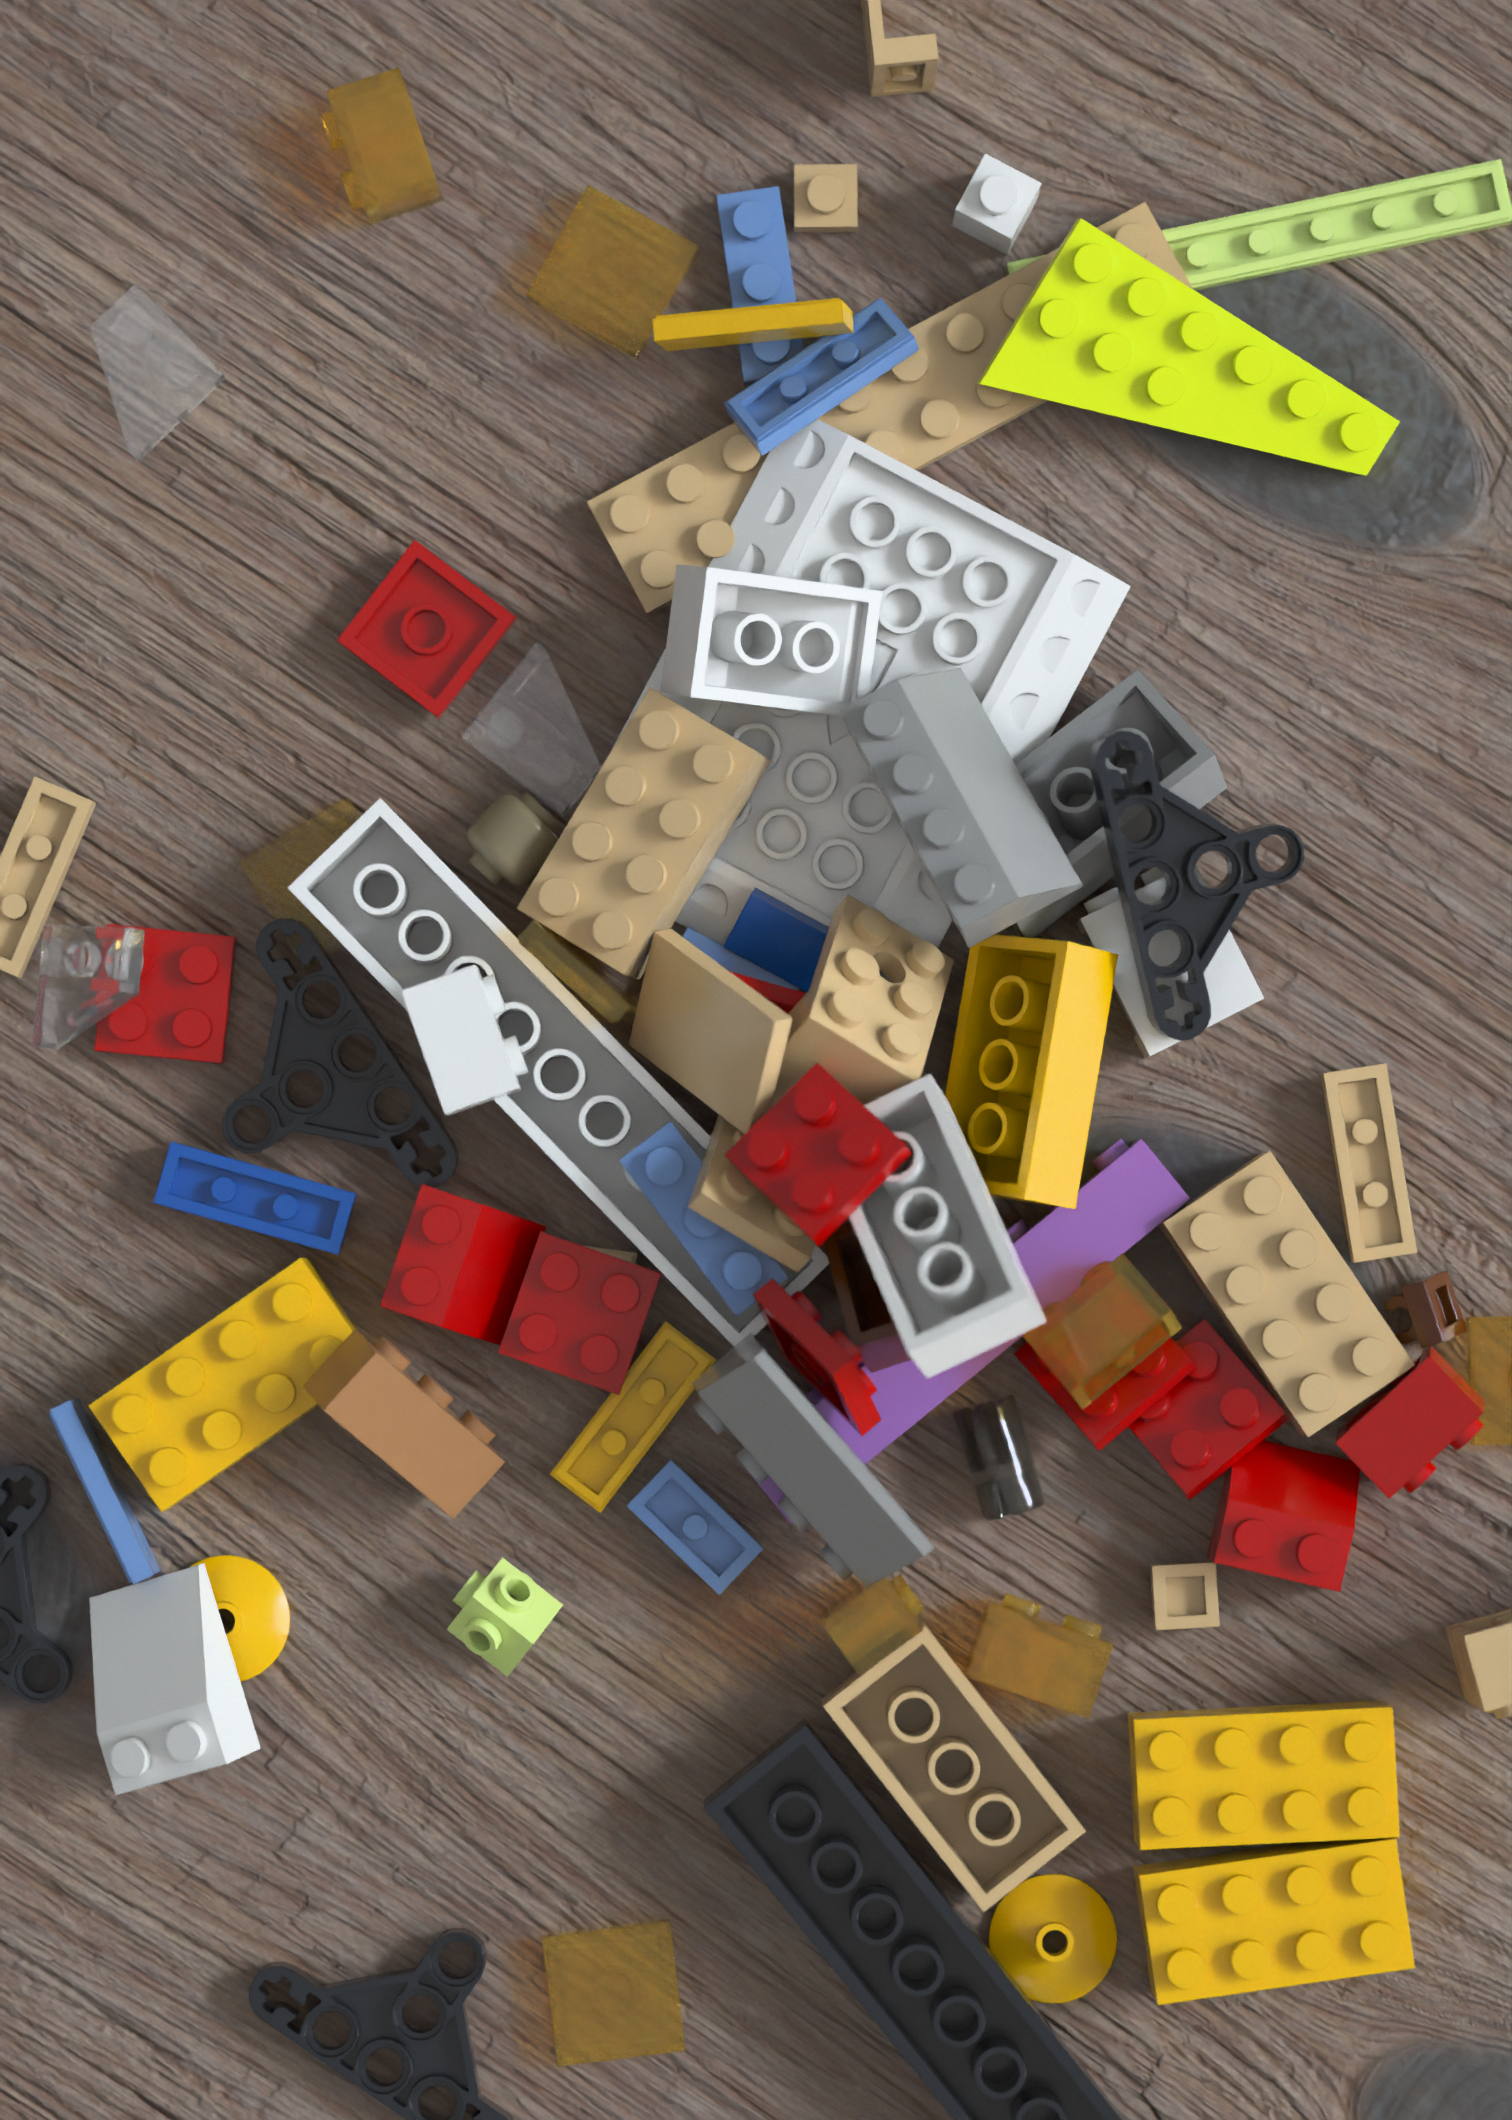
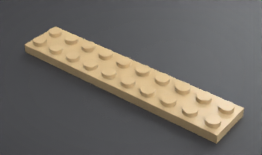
[587,202,1193,616]

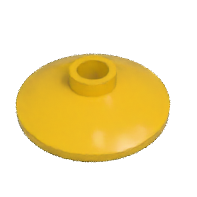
[190,1555,290,1682]
[989,1874,1117,2003]

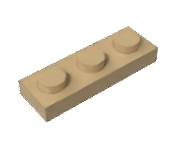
[0,776,97,978]
[1320,1063,1417,1263]

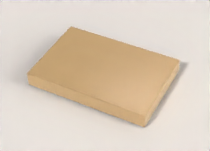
[629,929,792,1134]

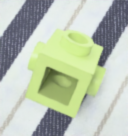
[446,1557,563,1677]

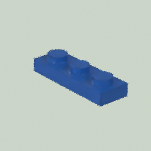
[153,1141,357,1255]

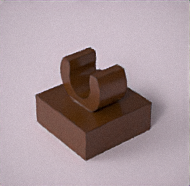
[1384,1271,1467,1349]

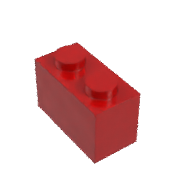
[1335,1346,1484,1499]

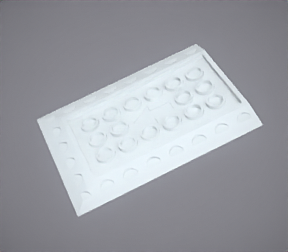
[611,419,1131,982]

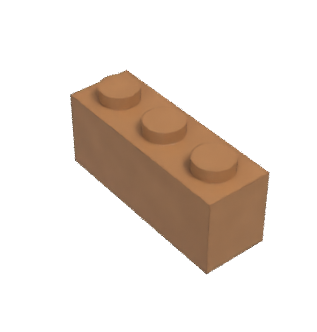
[303,1329,505,1519]

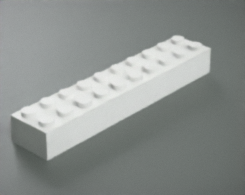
[288,798,829,1347]

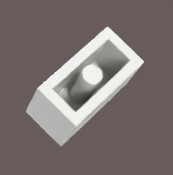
[401,965,528,1116]

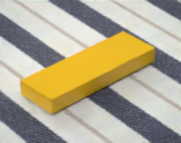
[653,298,854,351]
[549,1321,717,1513]

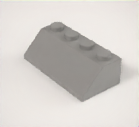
[840,668,1083,948]
[1012,670,1228,938]
[692,1333,934,1588]

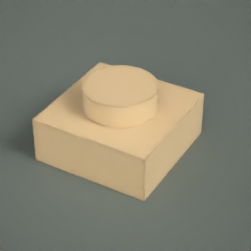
[794,164,858,233]
[1150,1561,1220,1630]

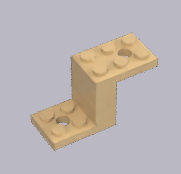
[688,894,954,1273]

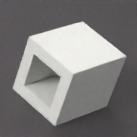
[952,154,1042,255]

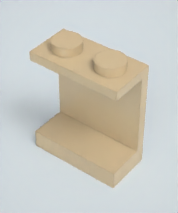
[861,0,939,97]

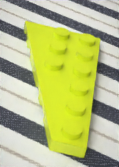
[976,218,1400,476]

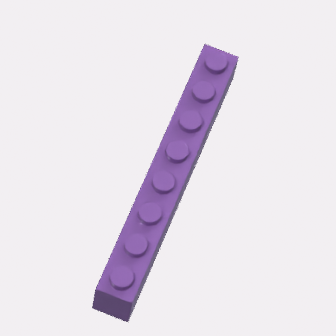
[742,1138,1190,1524]

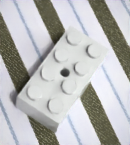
[849,1074,1047,1379]

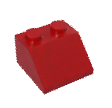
[380,1184,547,1345]
[1206,1440,1360,1592]

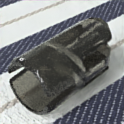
[953,1395,1045,1521]

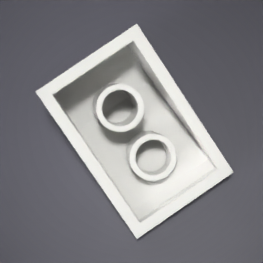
[660,564,882,716]
[89,1563,260,1795]

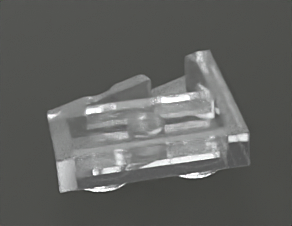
[90,283,226,462]
[462,641,602,817]
[32,925,145,1049]

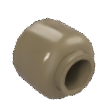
[467,792,562,887]

